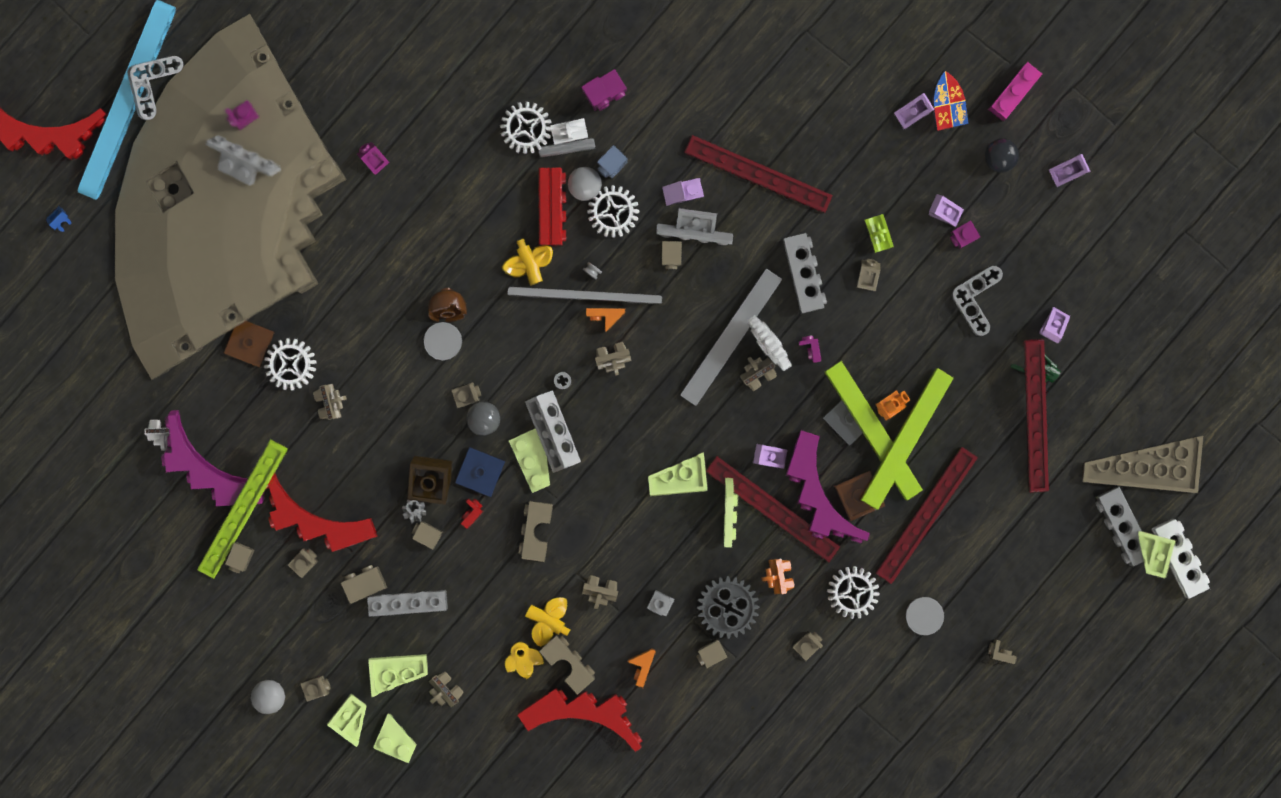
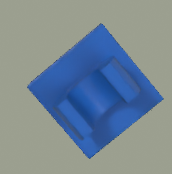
[46,206,71,232]

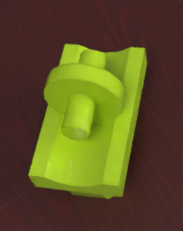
[864,214,894,253]

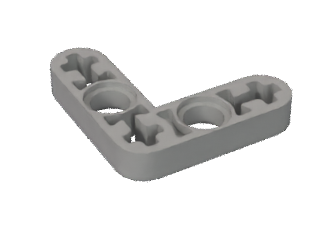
[128,56,183,120]
[952,266,1003,336]

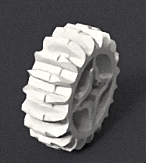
[500,102,552,154]
[587,185,639,238]
[264,338,317,390]
[827,566,879,619]

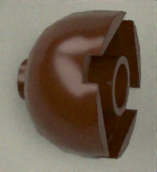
[428,288,467,322]

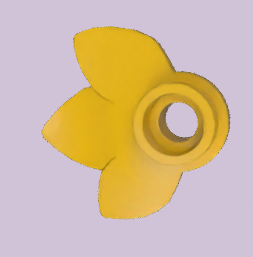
[505,642,543,679]

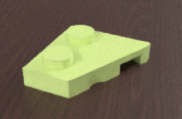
[1138,531,1176,578]
[327,694,366,747]
[373,713,417,763]

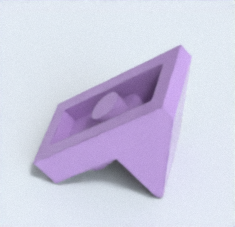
[894,93,934,129]
[1049,154,1090,187]
[662,178,704,206]
[929,194,964,227]
[1039,307,1070,343]
[753,444,787,469]

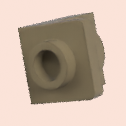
[857,259,881,291]
[452,382,482,408]
[288,548,318,578]
[792,631,823,661]
[988,639,1017,664]
[301,675,331,702]

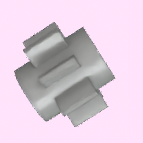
[402,500,426,523]

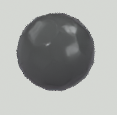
[466,402,500,436]

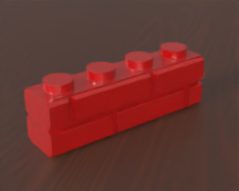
[539,168,566,246]

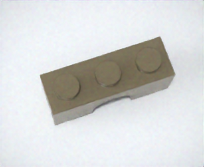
[519,501,553,562]
[539,635,595,695]

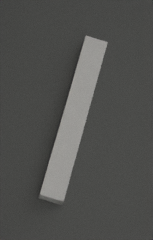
[680,269,782,406]
[508,287,662,304]

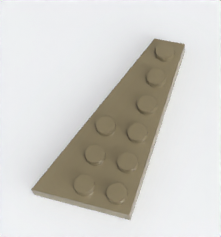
[1082,436,1203,493]

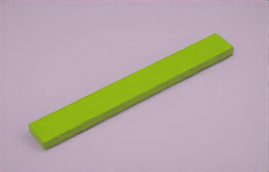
[824,361,923,500]
[860,368,953,510]
[197,440,287,579]

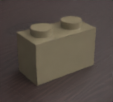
[341,565,387,604]

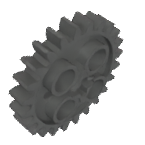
[697,576,760,639]

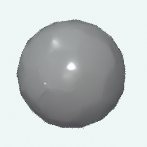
[568,167,602,201]
[251,680,285,714]

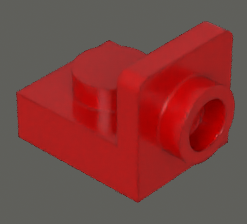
[461,498,484,529]

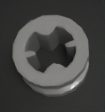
[583,262,602,279]
[554,372,571,389]

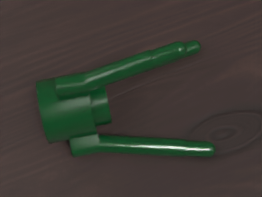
[1010,355,1061,383]

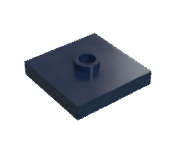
[455,447,505,497]

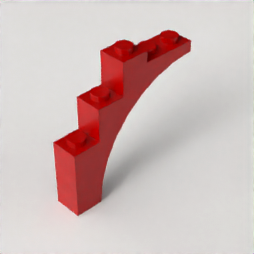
[0,108,108,160]
[266,472,377,552]
[518,688,642,752]

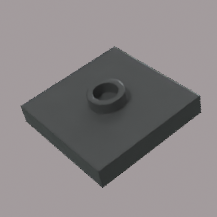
[823,400,863,446]

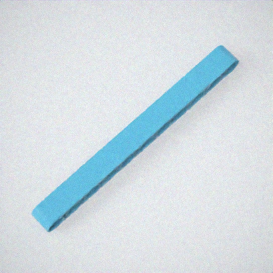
[78,0,176,200]

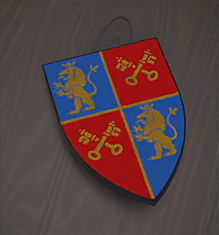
[932,70,969,131]

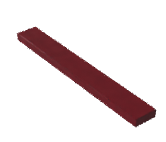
[685,135,833,213]
[1024,339,1049,492]
[876,447,978,584]
[706,456,840,562]

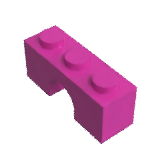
[988,62,1042,121]

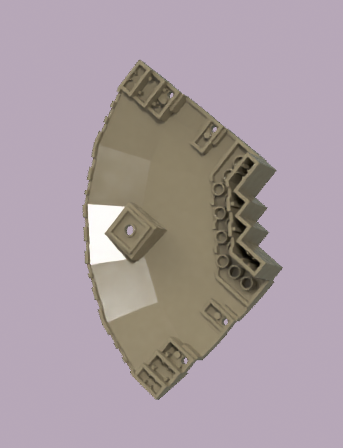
[115,14,346,380]

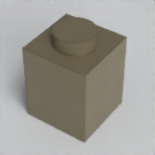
[662,241,682,269]
[412,521,443,549]
[225,542,254,573]
[697,639,727,668]

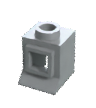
[647,590,675,616]

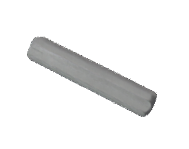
[539,138,595,157]

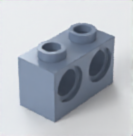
[597,145,628,179]

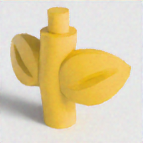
[502,239,553,286]
[525,598,570,647]

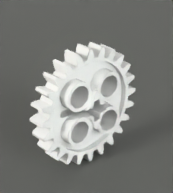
[747,315,791,371]

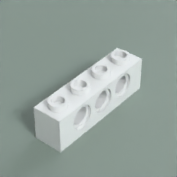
[1152,519,1210,599]

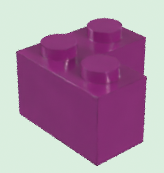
[582,69,627,111]

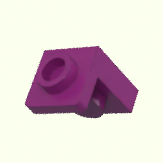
[225,100,259,130]
[357,142,389,175]
[950,221,980,249]
[798,336,821,363]

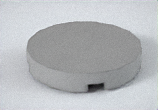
[424,322,462,361]
[906,597,944,635]

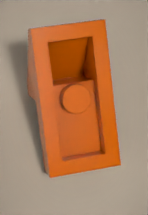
[586,308,625,332]
[627,649,656,688]

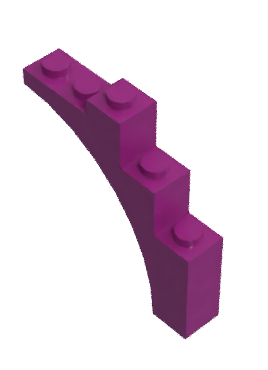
[162,410,265,506]
[785,430,870,544]

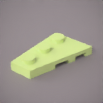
[509,429,550,493]
[648,452,707,496]
[724,478,737,547]
[369,654,428,697]

